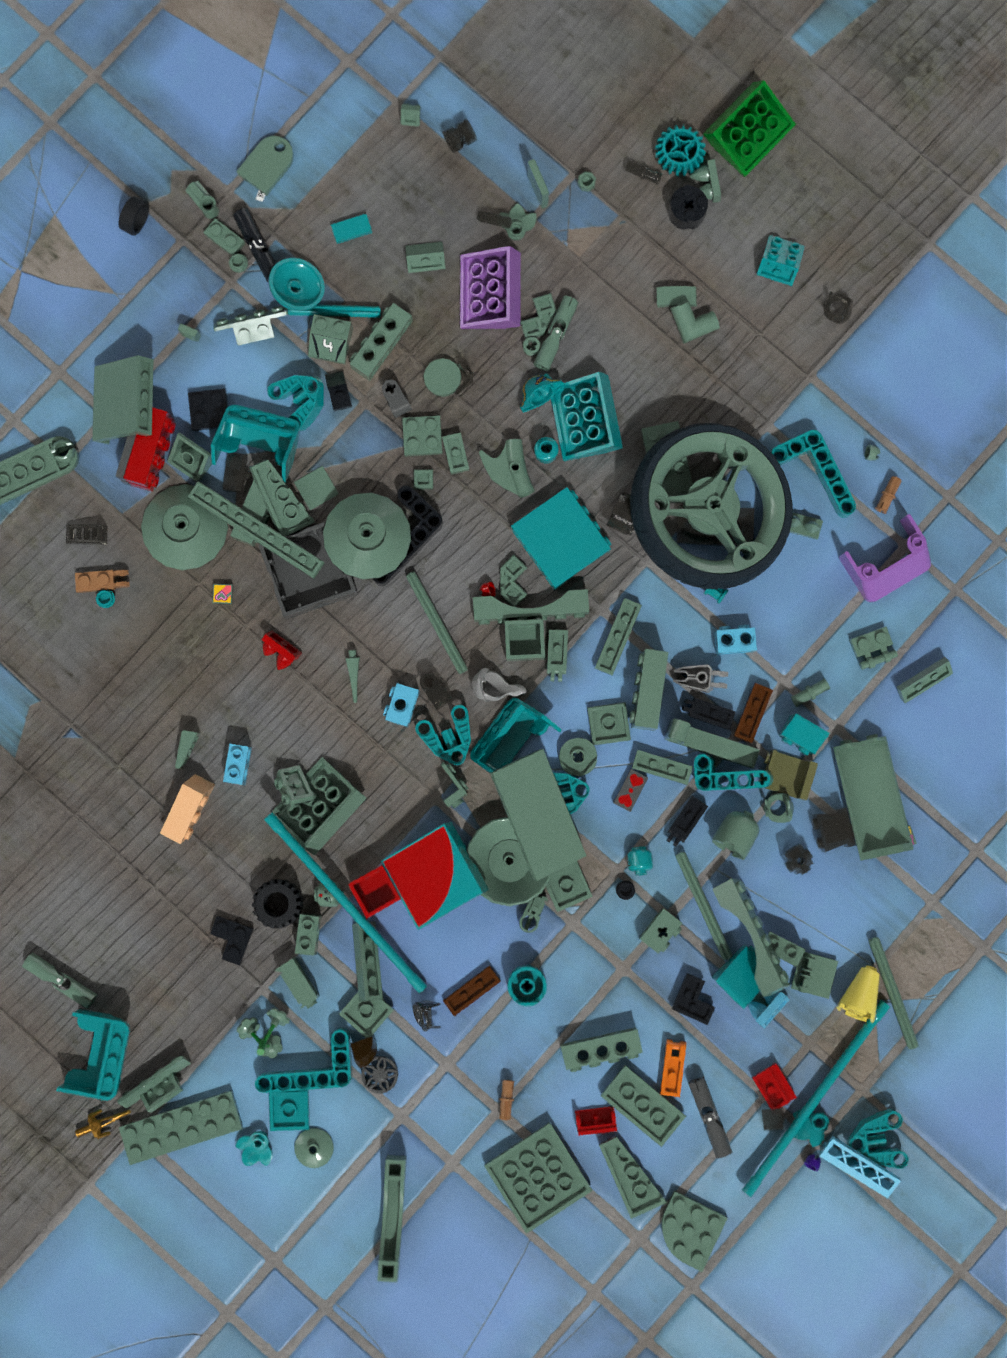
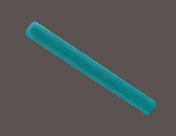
[287,305,381,318]

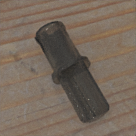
[625,161,662,185]

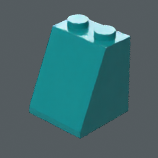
[712,945,760,1009]

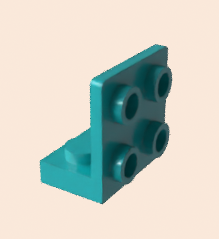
[756,235,805,286]

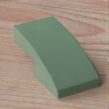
[656,286,697,308]

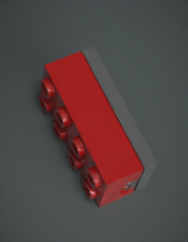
[116,407,176,492]

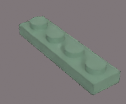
[595,598,642,676]

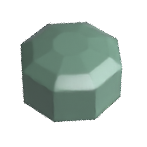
[578,172,596,192]

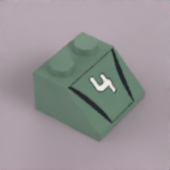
[308,315,353,364]

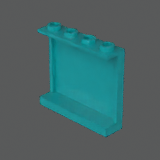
[511,487,612,591]

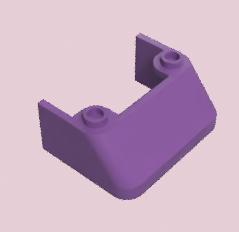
[838,514,931,602]

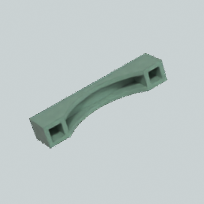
[473,589,589,625]
[712,879,790,997]
[377,1155,407,1282]

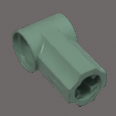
[185,181,219,219]

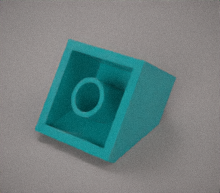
[779,713,830,756]

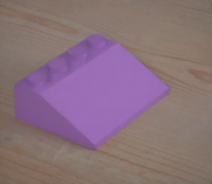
[460,246,521,329]

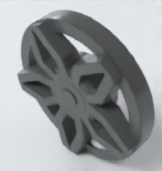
[362,1056,398,1094]

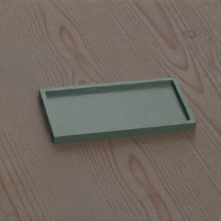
[490,749,586,881]

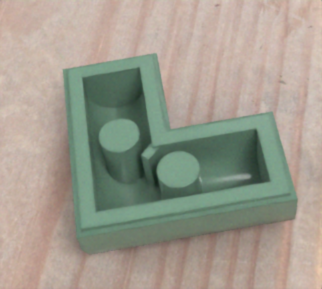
[670,301,720,344]

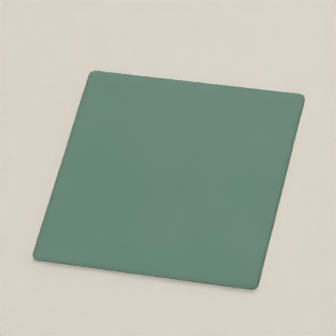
[294,466,339,510]

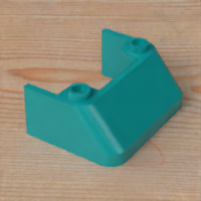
[211,405,300,483]
[470,698,562,773]

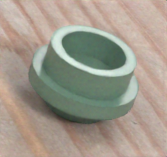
[229,254,248,273]

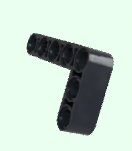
[373,486,443,586]

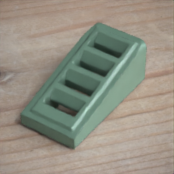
[175,730,200,769]

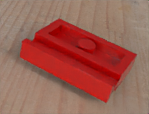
[752,1063,797,1112]

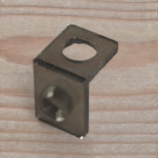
[454,362,473,395]

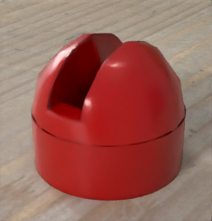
[479,582,496,597]

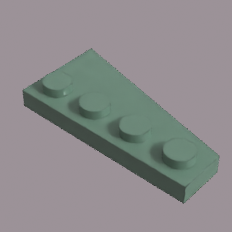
[249,459,315,536]
[599,1136,667,1219]

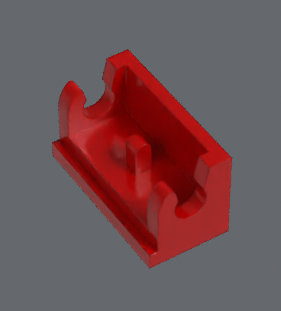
[575,1106,617,1136]

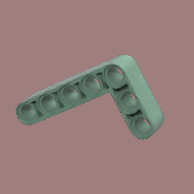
[664,719,760,769]

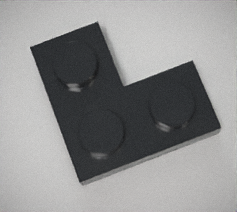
[210,915,254,966]
[671,973,715,1025]

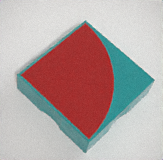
[381,821,489,930]

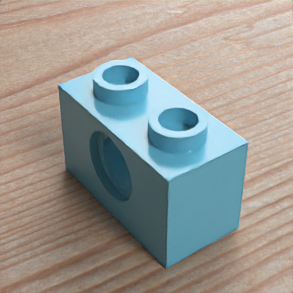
[383,683,420,727]

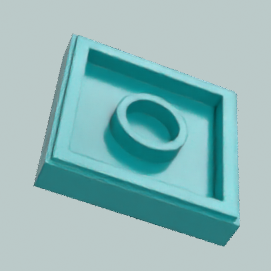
[269,1090,310,1131]

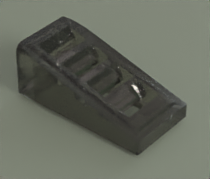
[66,524,108,545]

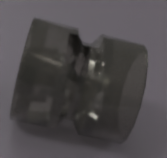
[442,118,477,153]

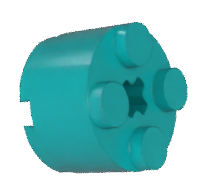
[508,965,547,1006]

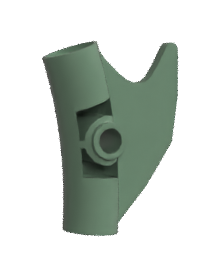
[479,439,535,498]

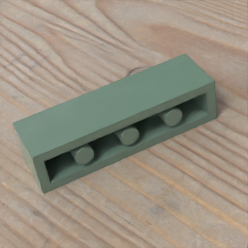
[230,473,282,547]

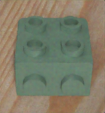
[441,762,469,808]

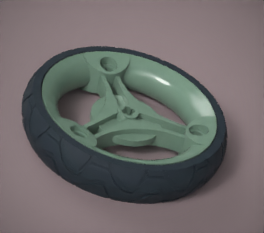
[630,423,793,589]

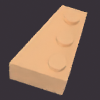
[160,774,215,844]

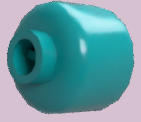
[534,437,559,464]
[627,846,653,876]

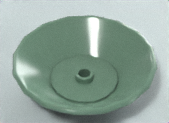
[141,484,228,570]
[323,493,411,579]
[467,817,552,906]

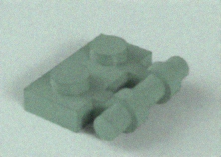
[849,627,898,670]

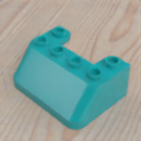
[56,1009,130,1101]

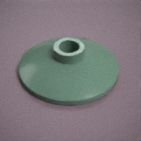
[294,1128,334,1168]

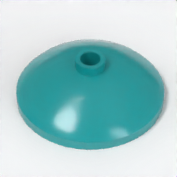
[268,258,325,311]

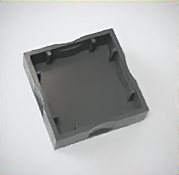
[259,522,358,620]

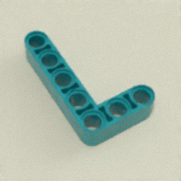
[771,430,856,518]
[255,1027,353,1093]

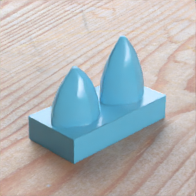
[748,992,790,1029]

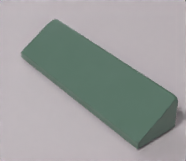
[352,921,383,1002]

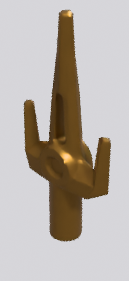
[75,1109,131,1139]

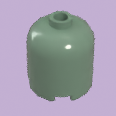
[712,811,760,860]

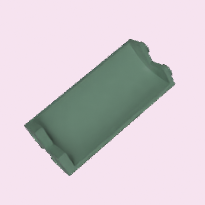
[833,734,914,861]

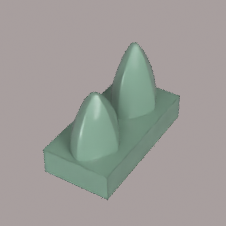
[690,159,721,203]
[789,513,823,540]

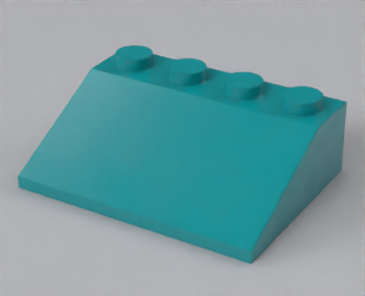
[551,372,623,461]

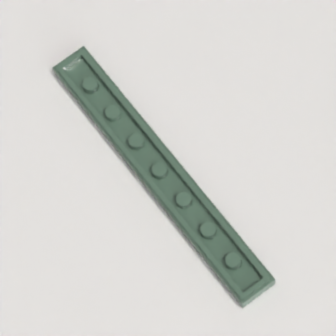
[187,481,325,579]

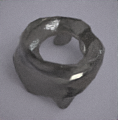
[823,291,853,324]
[413,1000,440,1032]

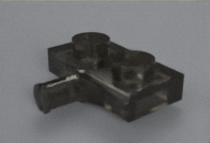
[222,453,253,493]

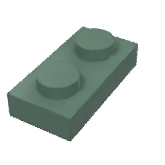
[203,219,245,256]
[442,432,469,475]

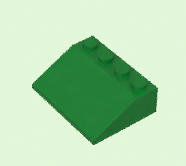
[703,80,796,177]

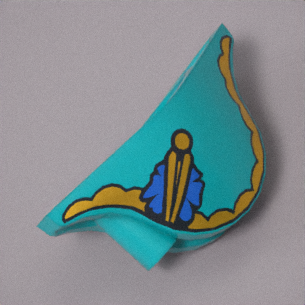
[520,374,564,413]

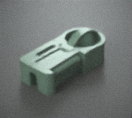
[519,895,548,933]

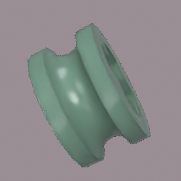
[523,337,540,356]

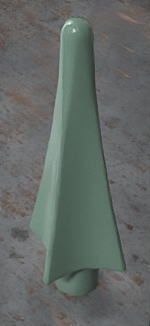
[345,650,360,703]

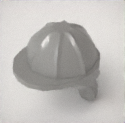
[471,668,527,702]

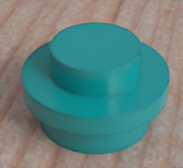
[96,589,116,608]

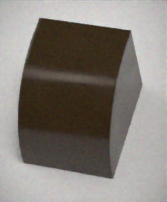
[350,1036,377,1068]

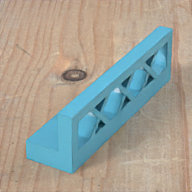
[820,1136,901,1198]

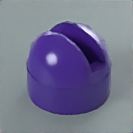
[804,1154,821,1171]

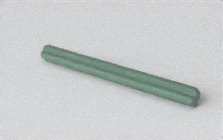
[406,572,468,674]
[675,852,732,960]
[868,937,919,1049]

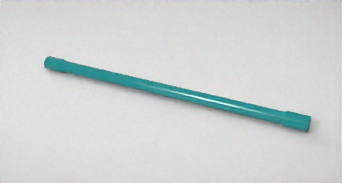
[264,812,427,993]
[742,1000,890,1197]

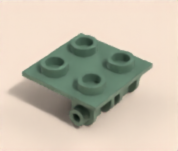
[791,952,838,999]

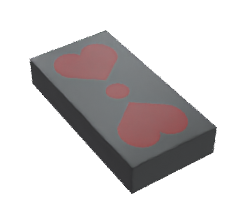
[613,769,648,812]

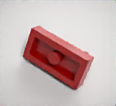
[261,630,302,670]

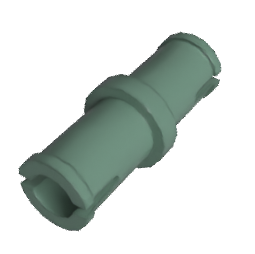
[791,678,830,707]

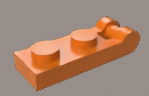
[660,1039,686,1097]

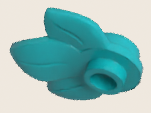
[793,1109,829,1147]
[235,1131,272,1166]

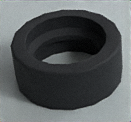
[118,197,149,235]

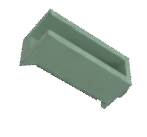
[275,957,319,1009]

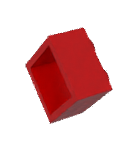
[348,865,401,918]

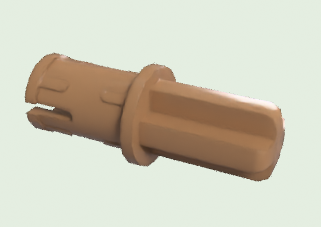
[875,476,902,514]
[499,1080,515,1120]

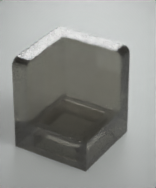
[762,1108,786,1131]

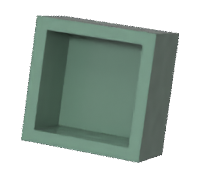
[505,619,545,661]

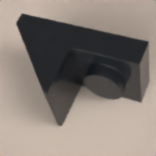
[325,371,352,412]

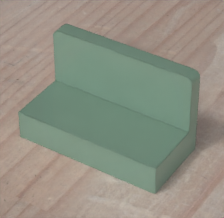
[405,242,446,273]

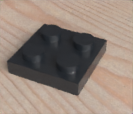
[188,388,228,431]

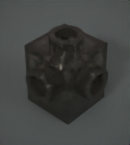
[781,844,814,875]

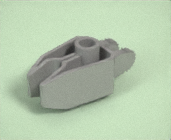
[673,664,729,693]

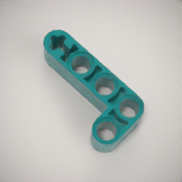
[694,754,774,791]

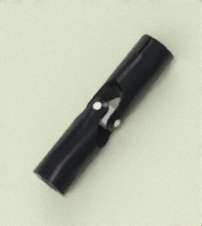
[233,208,276,282]

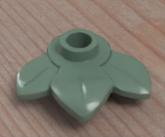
[499,203,536,240]

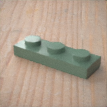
[897,657,953,703]
[632,750,693,785]

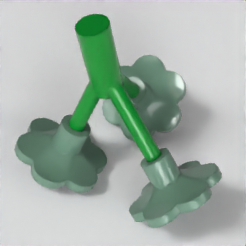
[236,1008,290,1058]

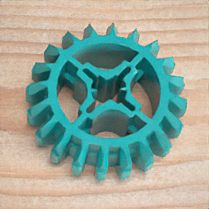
[655,124,706,176]

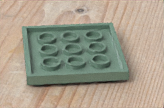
[484,1122,592,1234]

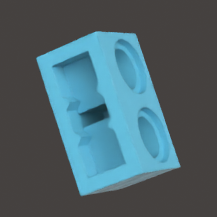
[714,625,757,655]
[223,744,252,785]

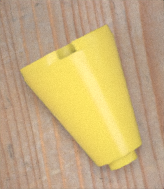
[836,965,880,1023]

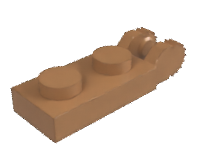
[75,570,130,593]

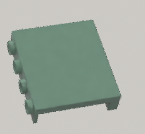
[92,355,154,444]

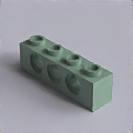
[350,303,413,381]
[560,1027,643,1072]

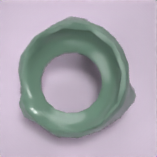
[763,793,794,823]

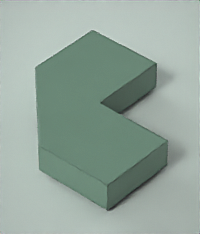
[520,293,556,340]
[500,554,528,607]

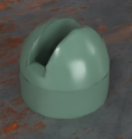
[865,445,880,461]

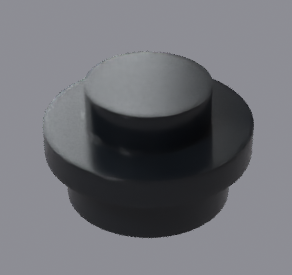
[616,880,635,900]

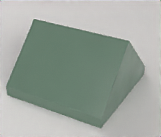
[167,433,212,482]

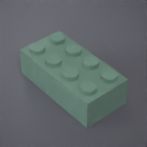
[629,649,669,731]

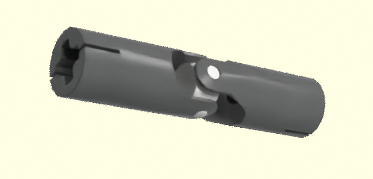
[688,1077,732,1158]

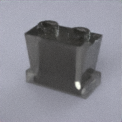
[811,808,856,852]

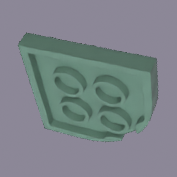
[662,1190,728,1272]

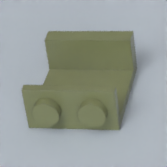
[758,749,818,801]

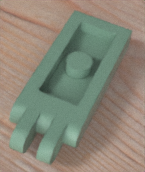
[547,629,568,682]

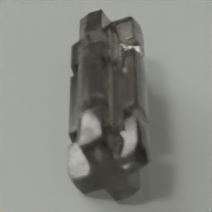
[477,210,513,228]

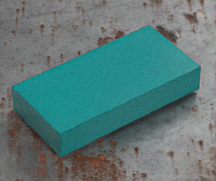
[331,214,372,244]

